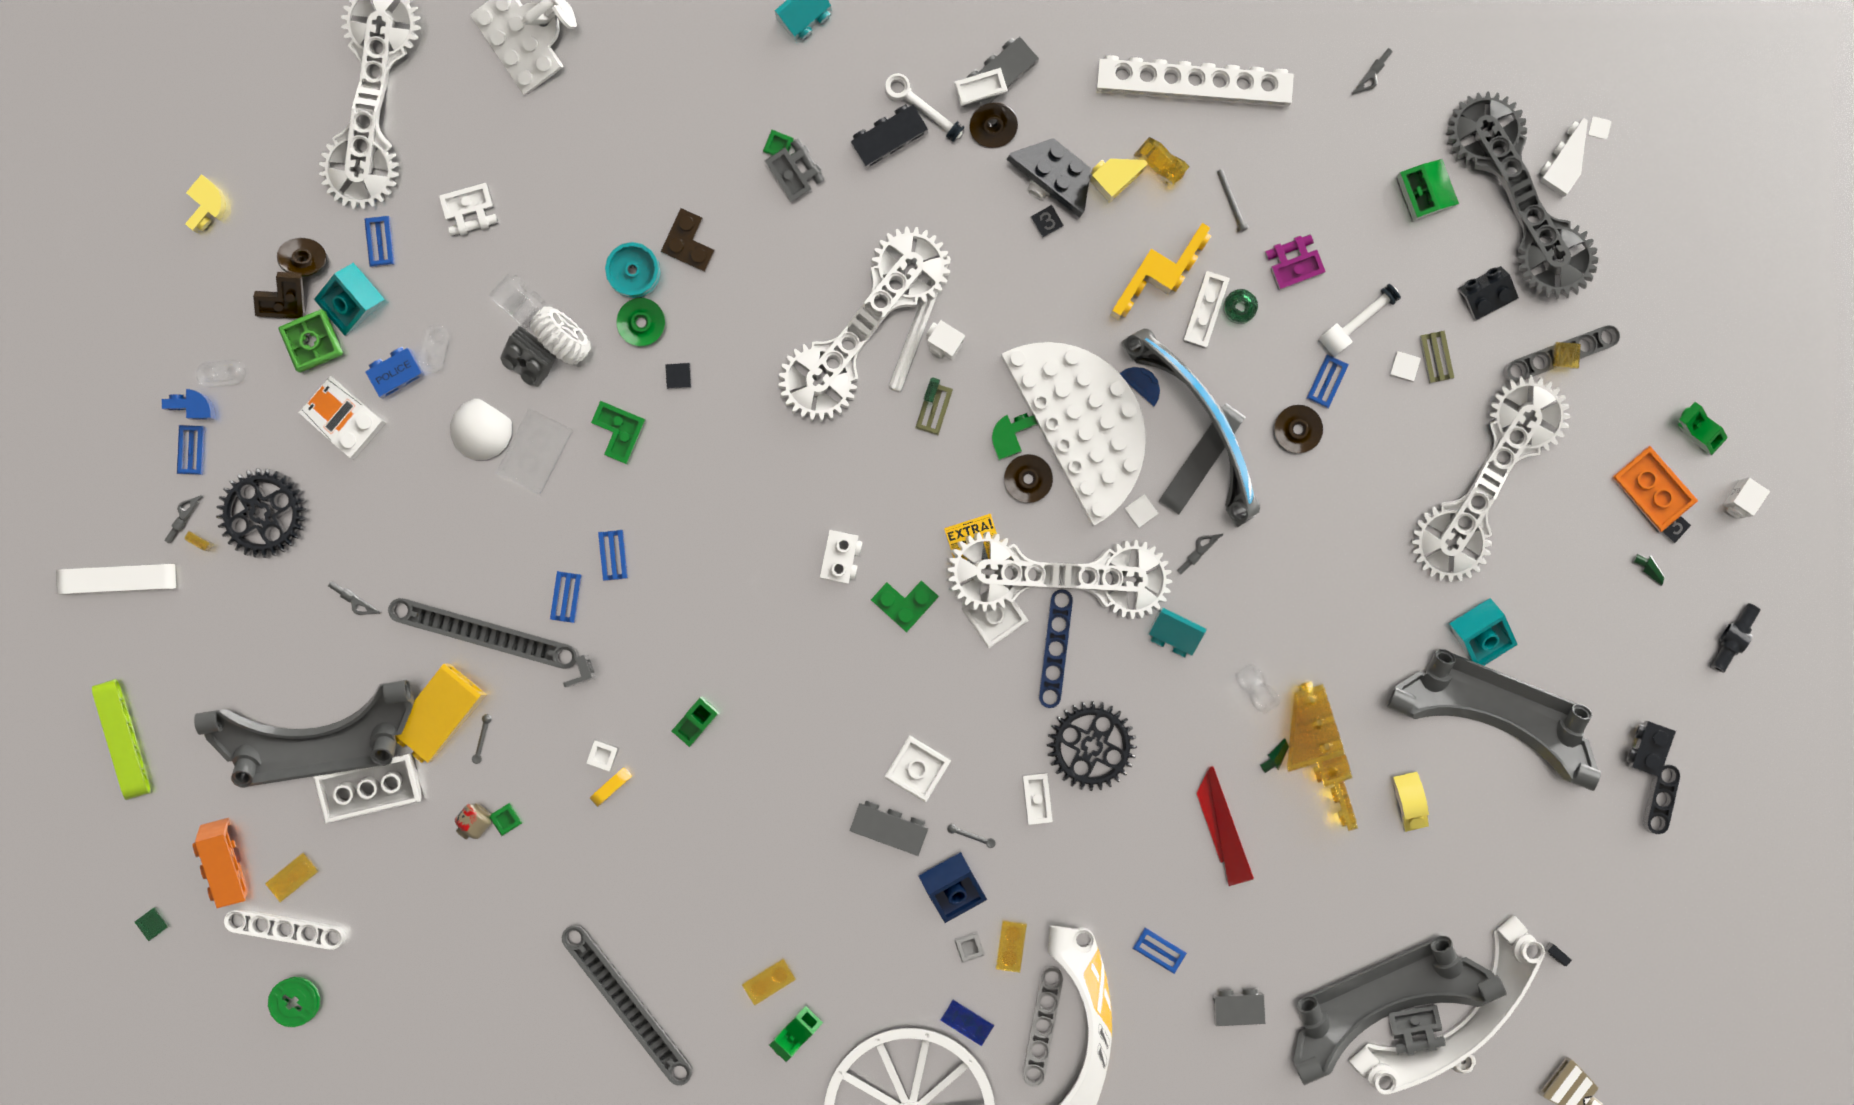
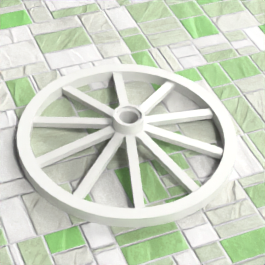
[824,1028,995,1105]

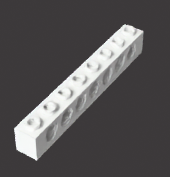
[1096,55,1294,106]

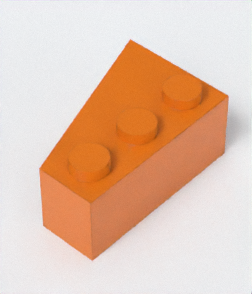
[193,818,248,908]

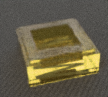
[1553,342,1581,369]
[185,531,214,551]

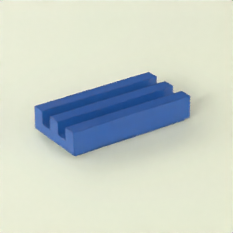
[364,216,395,267]
[1306,354,1349,409]
[177,425,205,475]
[598,530,628,581]
[550,571,582,623]
[1132,928,1187,974]

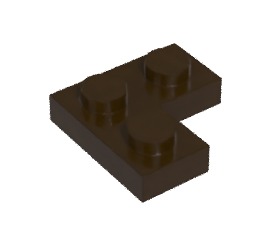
[660,208,715,273]
[253,272,305,319]

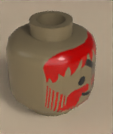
[454,803,491,840]

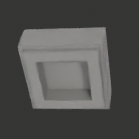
[954,932,985,963]

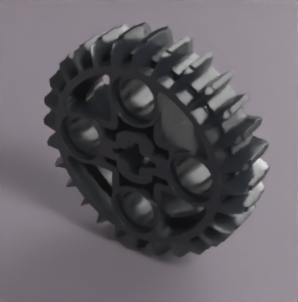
[216,468,307,558]
[1047,701,1137,791]

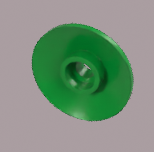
[616,298,665,346]

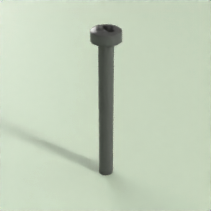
[1217,169,1249,232]

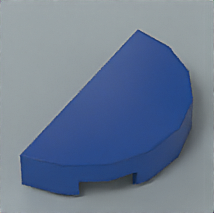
[1119,367,1160,407]

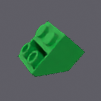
[1396,159,1459,221]

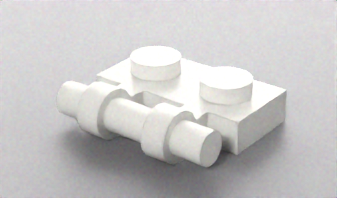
[439,183,498,236]

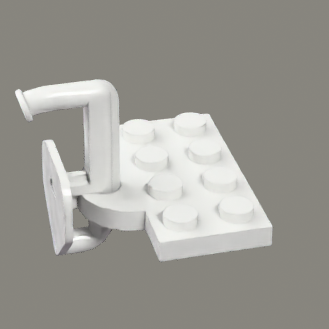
[470,0,577,95]

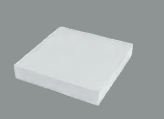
[961,590,1029,648]
[884,735,951,802]

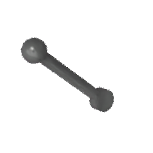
[472,714,491,764]
[947,824,996,848]

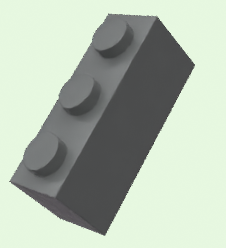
[966,37,1039,106]
[850,800,928,856]

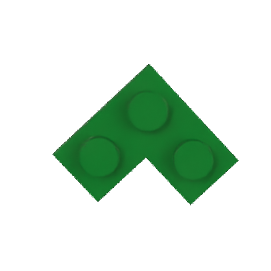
[591,401,646,464]
[871,580,939,633]

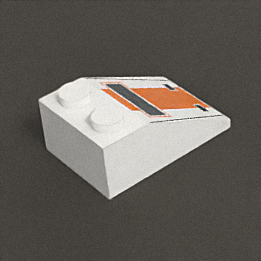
[299,376,386,460]

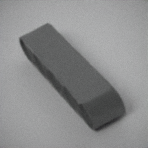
[1503,325,1620,383]
[1159,403,1246,515]

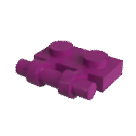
[1265,234,1326,290]

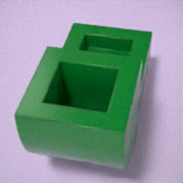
[671,696,720,747]

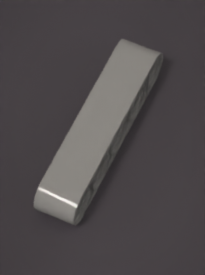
[1023,966,1063,1087]

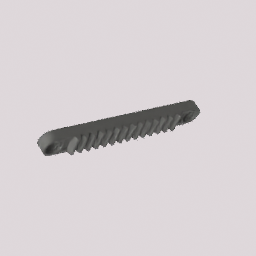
[388,598,578,669]
[562,925,692,1086]

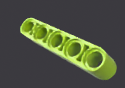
[92,679,151,800]

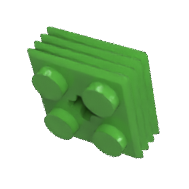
[278,309,343,373]

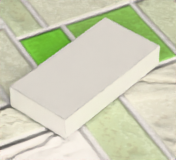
[954,68,1008,106]

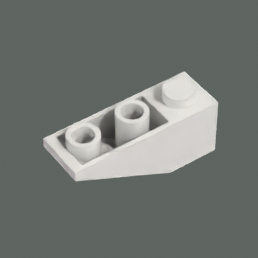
[1539,118,1588,197]

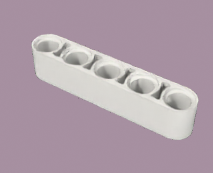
[56,564,176,594]
[224,909,346,950]

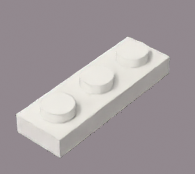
[1183,271,1230,348]

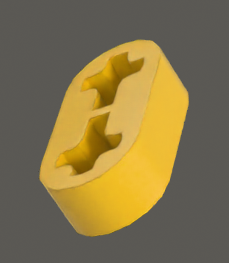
[590,768,632,807]

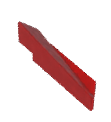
[1196,766,1254,886]

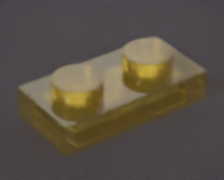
[265,852,319,902]
[996,920,1027,973]
[742,958,796,1006]

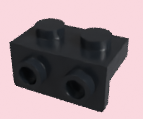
[1459,266,1519,320]
[1627,721,1676,777]

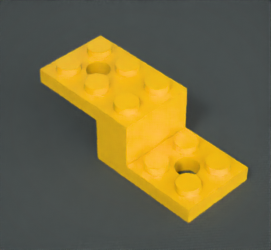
[1110,223,1211,320]

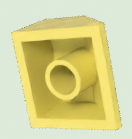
[1090,159,1148,203]

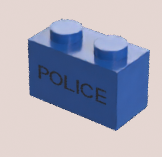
[365,347,425,399]

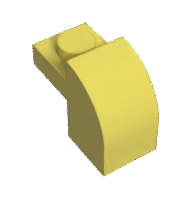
[185,174,226,233]
[1393,772,1429,832]

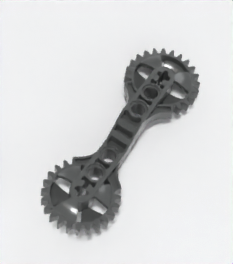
[1447,91,1599,299]

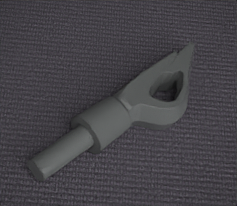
[1351,48,1393,94]
[164,495,203,543]
[1177,534,1223,574]
[328,581,381,615]

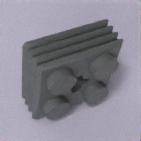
[500,326,556,387]

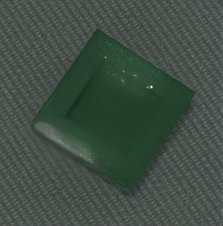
[923,377,940,404]
[135,907,170,942]

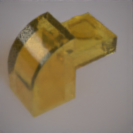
[1134,137,1190,185]

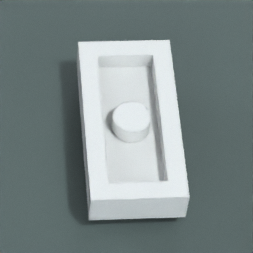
[1023,773,1053,825]

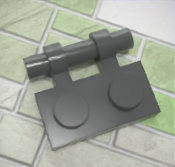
[764,138,824,202]
[1388,1005,1446,1055]

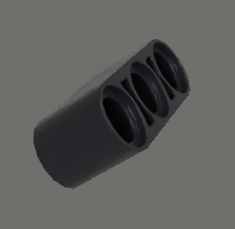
[1643,764,1680,834]

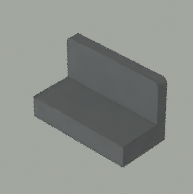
[563,655,596,688]

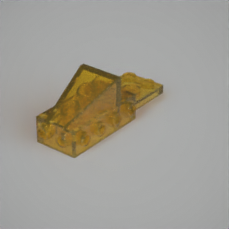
[1287,681,1358,831]

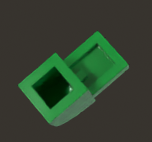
[1678,402,1728,456]
[992,413,1037,461]
[769,1006,823,1062]

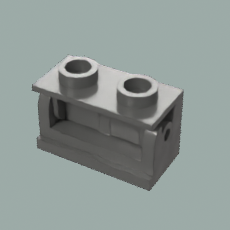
[1213,988,1266,1026]

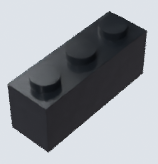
[851,104,928,169]

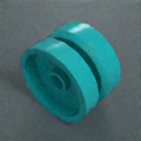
[605,242,661,299]

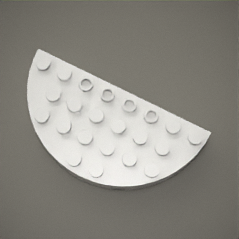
[1001,342,1146,527]

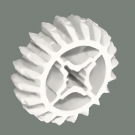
[530,306,591,365]

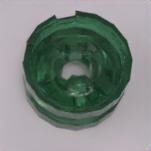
[1223,289,1258,324]

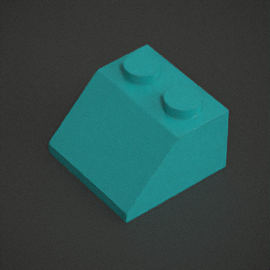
[774,0,832,41]
[314,262,385,336]
[1449,598,1518,666]
[1147,607,1207,658]

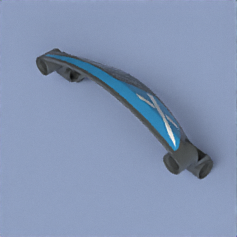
[1121,329,1260,527]

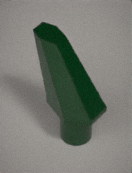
[1633,554,1665,586]
[1260,738,1289,773]

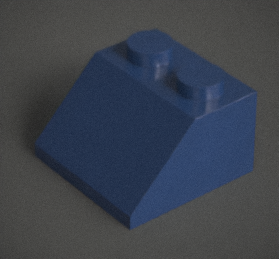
[918,852,987,923]

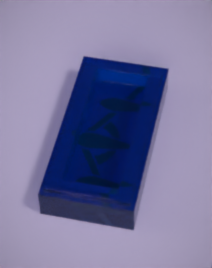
[940,999,995,1046]

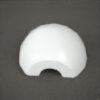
[450,399,512,460]

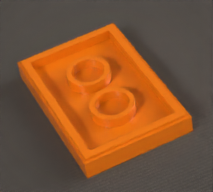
[1612,446,1698,533]

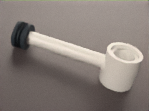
[885,73,965,142]
[1319,284,1401,357]

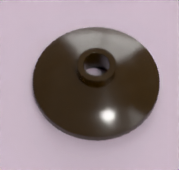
[969,102,1018,148]
[277,238,326,277]
[1274,405,1323,453]
[1004,454,1053,503]

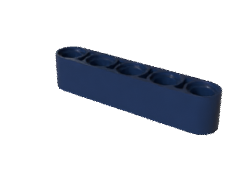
[1038,589,1073,708]

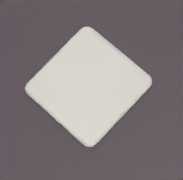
[1589,117,1611,139]

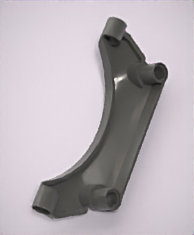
[1387,649,1601,791]
[194,680,414,788]
[1294,936,1507,1086]

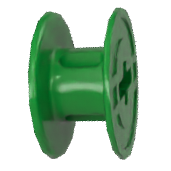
[268,977,320,1027]

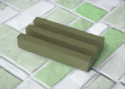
[1420,330,1455,383]
[915,382,953,435]

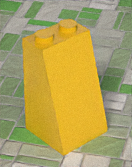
[395,663,487,763]

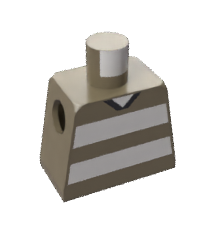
[1539,1057,1603,1105]

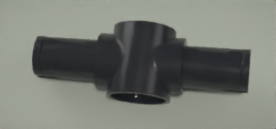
[1712,603,1761,673]

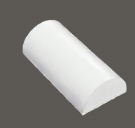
[313,753,421,824]

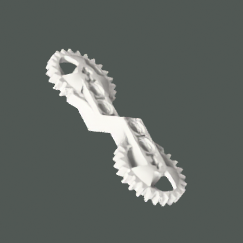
[319,0,421,209]
[778,227,950,422]
[1412,375,1570,582]
[945,532,1172,619]

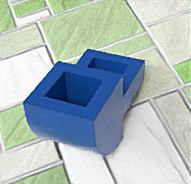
[162,389,215,420]

